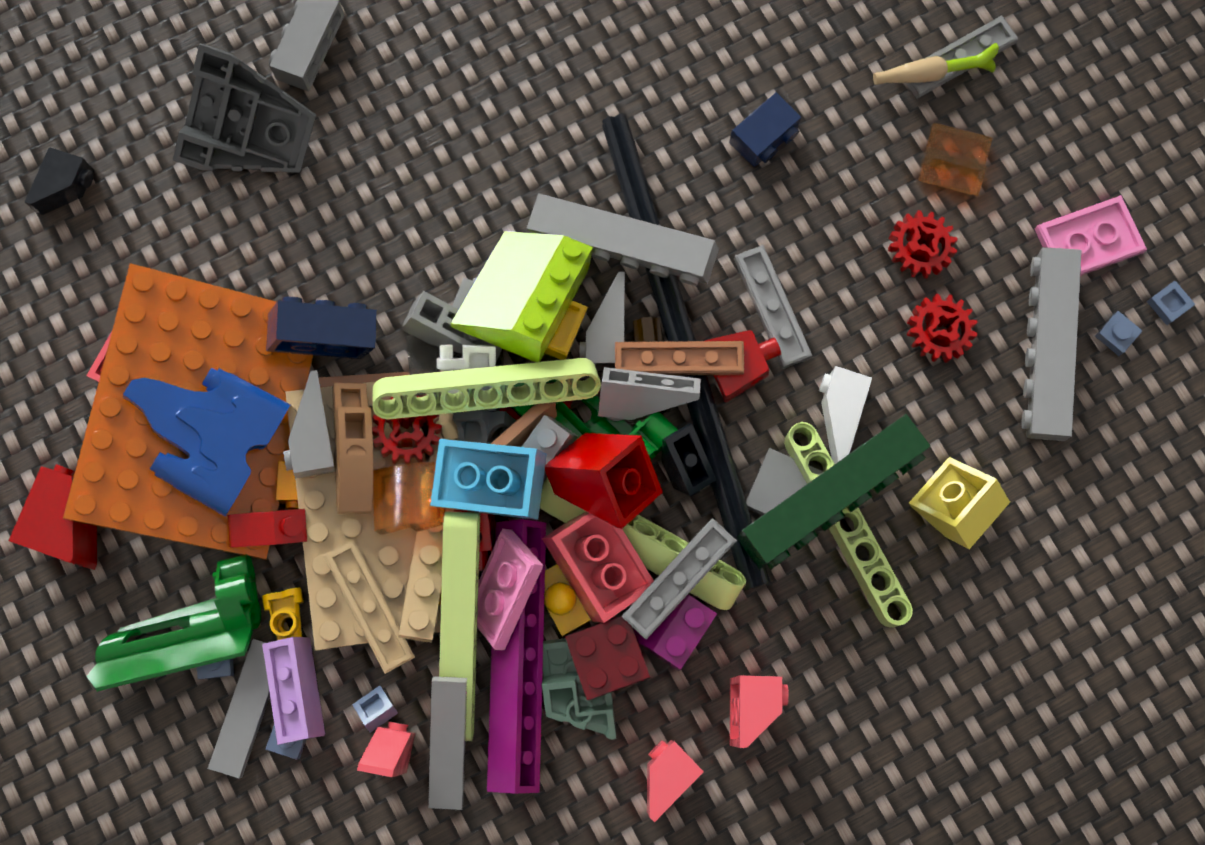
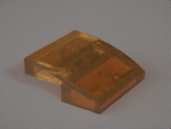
[918,123,993,196]
[373,462,446,535]

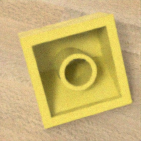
[909,457,1010,549]

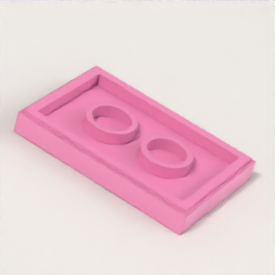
[1035,196,1147,276]
[477,529,544,650]

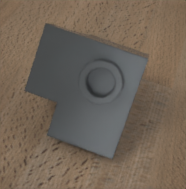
[453,409,517,444]

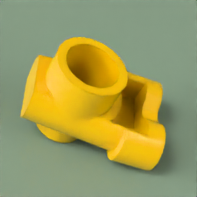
[262,587,303,640]

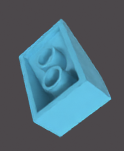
[430,439,547,520]

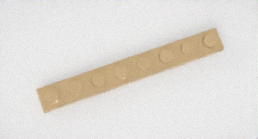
[398,413,458,643]

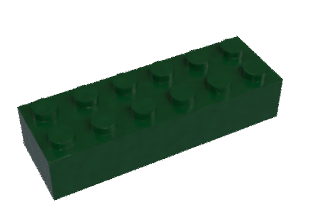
[737,414,931,570]

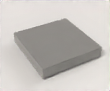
[746,448,823,515]

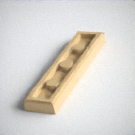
[323,540,415,674]

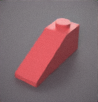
[357,721,415,777]

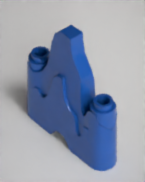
[123,368,291,517]

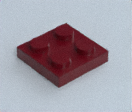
[565,616,650,701]

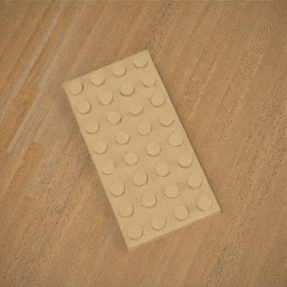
[285,382,441,651]

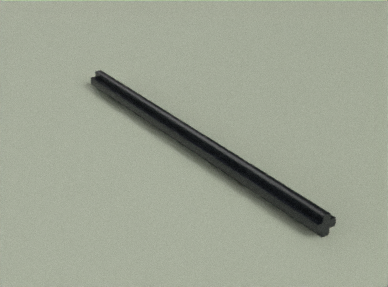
[602,113,771,591]

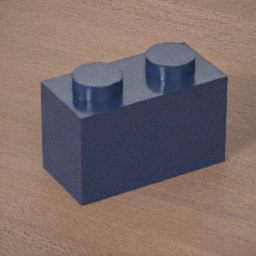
[729,92,801,167]

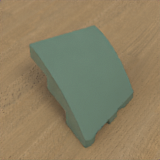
[542,638,616,739]

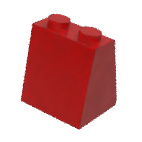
[545,433,663,529]
[8,464,97,570]

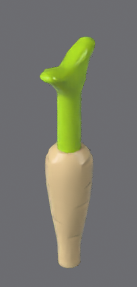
[873,43,999,85]

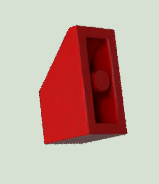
[227,509,307,548]

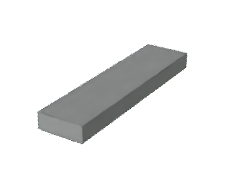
[906,15,1018,99]
[734,245,812,369]
[622,518,737,639]
[207,639,270,779]
[428,676,467,810]

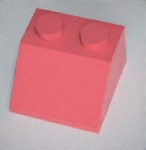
[647,740,704,822]

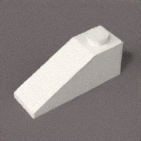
[819,366,872,464]

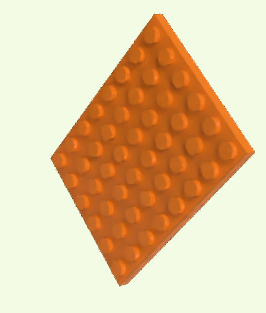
[63,263,313,560]

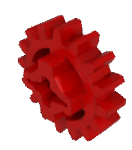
[888,210,958,279]
[907,294,977,363]
[372,396,442,466]

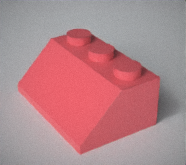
[542,512,654,623]
[730,675,788,748]

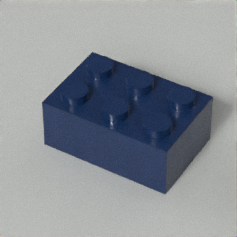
[266,297,377,359]

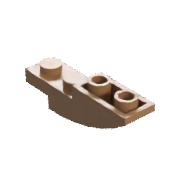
[332,383,373,514]

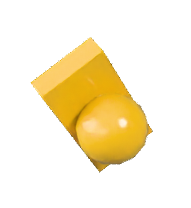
[545,301,588,360]
[544,564,591,637]

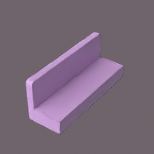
[262,637,325,745]

